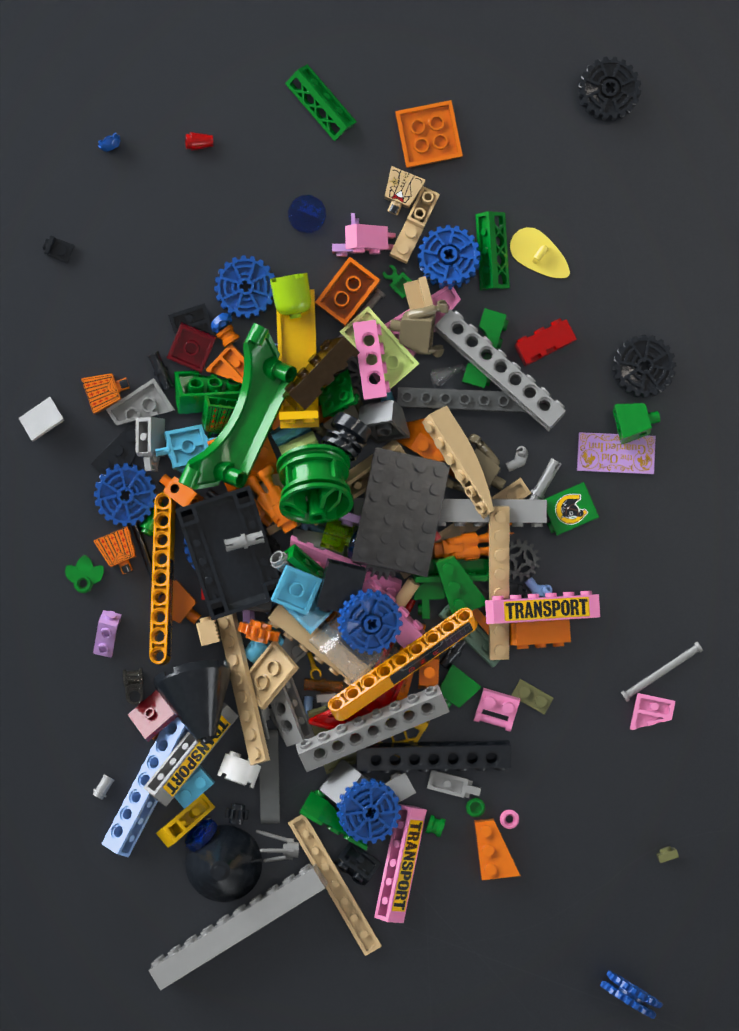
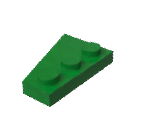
[435,555,486,614]

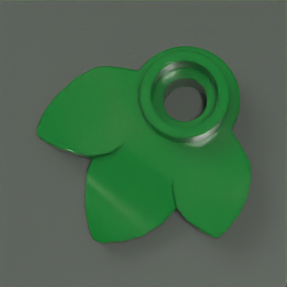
[65,555,104,593]

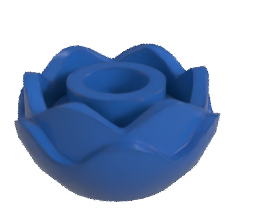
[98,132,121,152]
[211,313,232,333]

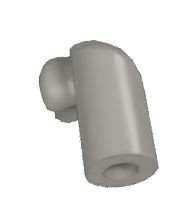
[505,446,528,472]

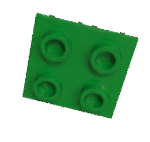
[319,370,360,418]

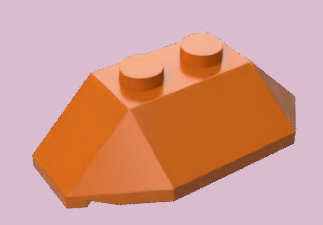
[397,418,457,480]

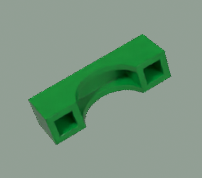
[462,308,509,390]

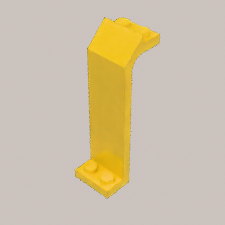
[276,289,319,429]

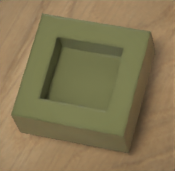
[656,846,679,863]

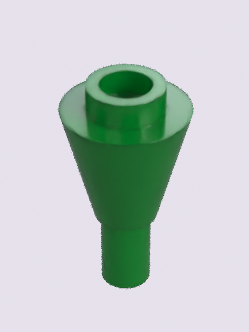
[139,503,164,537]

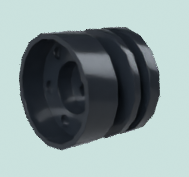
[321,412,372,461]

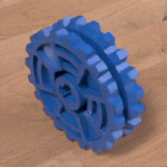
[418,225,480,290]
[214,255,275,319]
[94,463,157,526]
[337,589,403,655]
[336,778,402,844]
[600,970,663,1019]

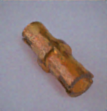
[304,678,343,693]

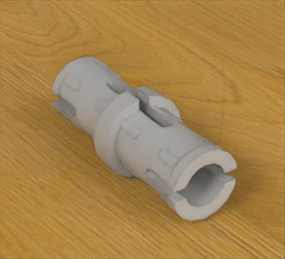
[224,531,265,552]

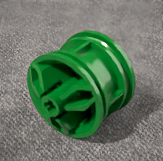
[276,444,354,524]

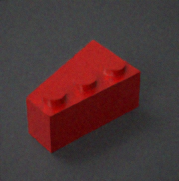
[514,318,577,367]

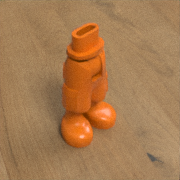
[243,466,298,534]
[433,527,489,561]

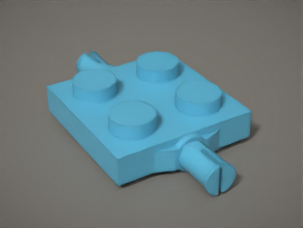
[155,424,217,470]

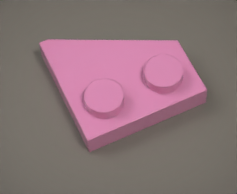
[630,693,676,730]

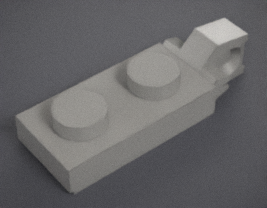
[427,769,481,798]

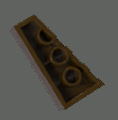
[282,336,360,411]

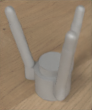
[258,707,285,742]
[256,830,299,863]

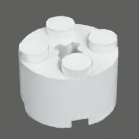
[217,751,261,788]

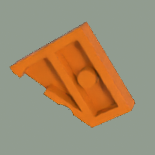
[205,343,244,383]

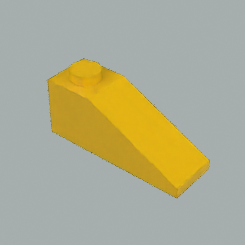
[156,793,215,848]

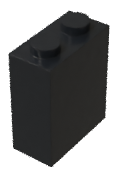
[316,558,367,615]

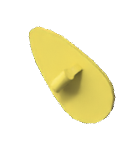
[510,227,570,278]

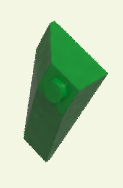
[174,371,242,414]
[299,789,368,850]

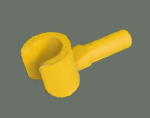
[307,652,322,679]

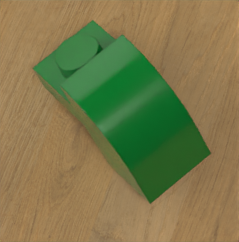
[414,582,445,619]

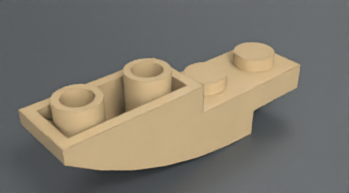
[389,186,440,264]

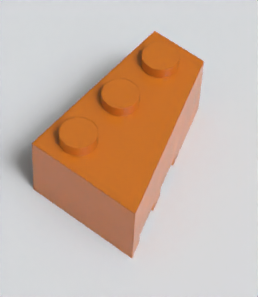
[509,619,571,649]
[474,818,520,880]

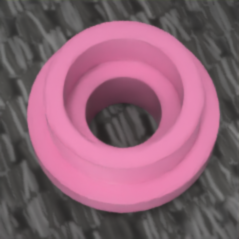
[500,809,519,829]

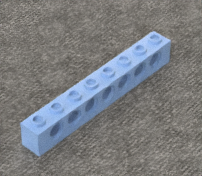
[102,717,188,858]

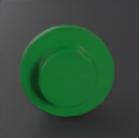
[466,798,485,817]

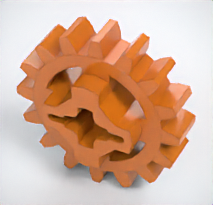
[238,619,280,644]

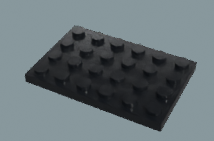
[351,447,450,577]

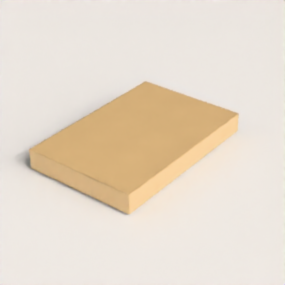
[249,641,299,709]

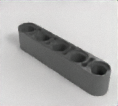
[259,729,280,824]

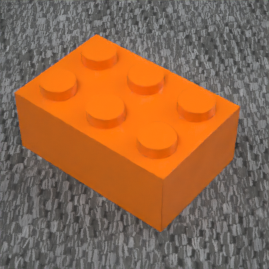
[315,257,380,327]

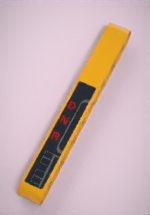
[149,493,176,666]
[328,608,478,721]

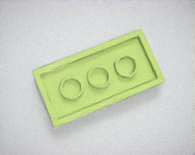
[339,306,419,389]

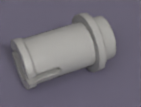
[93,774,115,800]

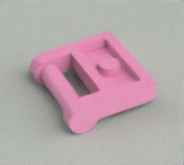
[474,688,520,732]

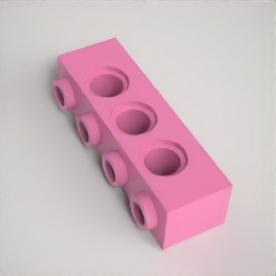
[353,319,390,401]

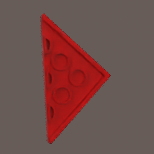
[308,680,404,743]

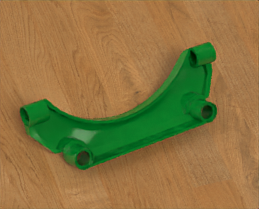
[178,323,297,490]

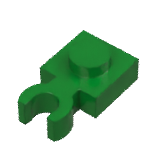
[382,265,412,299]

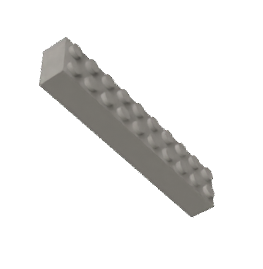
[148,863,328,990]

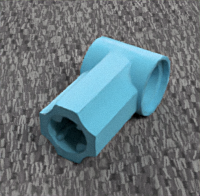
[270,427,311,446]

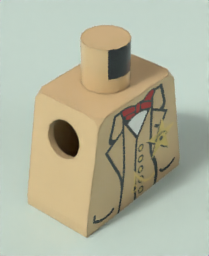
[385,166,425,216]

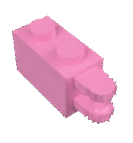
[345,224,396,254]

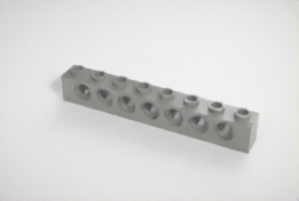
[434,309,566,431]
[295,684,450,772]

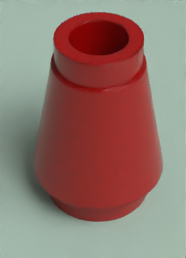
[185,132,213,151]

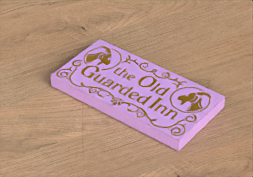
[577,432,656,474]

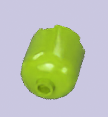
[270,273,311,319]

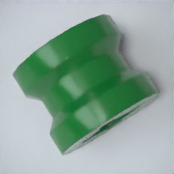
[425,815,446,838]

